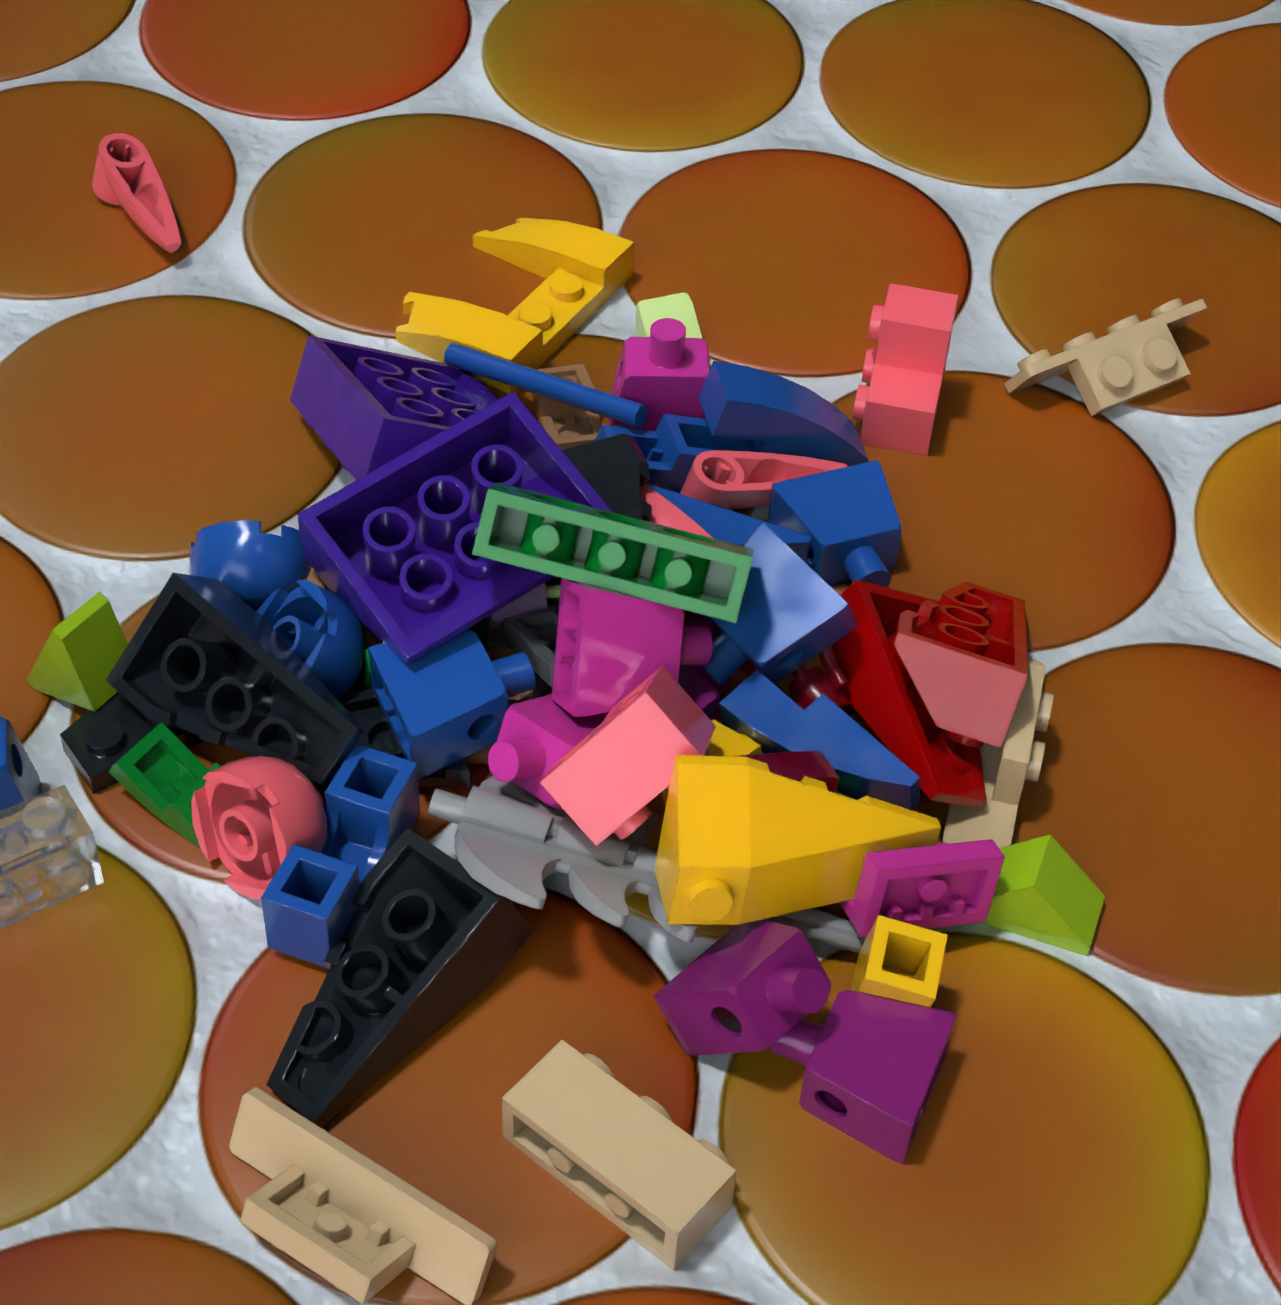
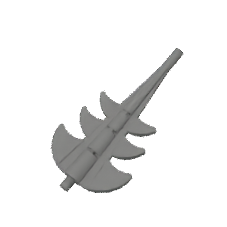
[427,776,866,953]

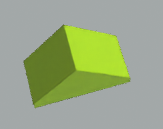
[26,591,128,712]
[981,834,1105,956]

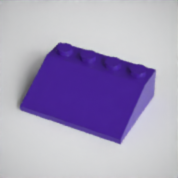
[290,335,499,480]
[297,392,612,665]

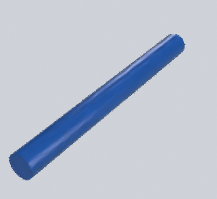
[444,343,648,428]

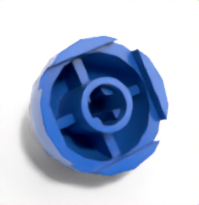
[189,520,311,611]
[256,579,366,700]

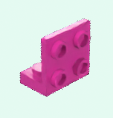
[839,839,1005,937]

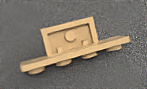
[1004,298,1208,417]
[942,659,1054,848]
[229,1087,497,1305]

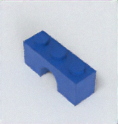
[261,743,420,969]

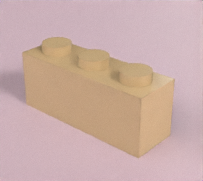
[502,1040,737,1271]

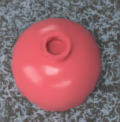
[191,756,327,899]

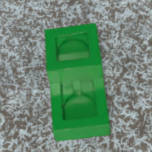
[108,722,221,849]

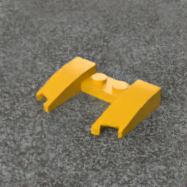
[396,218,634,394]

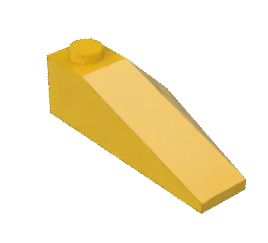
[654,755,941,925]

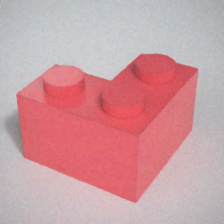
[852,283,958,456]
[540,665,716,846]

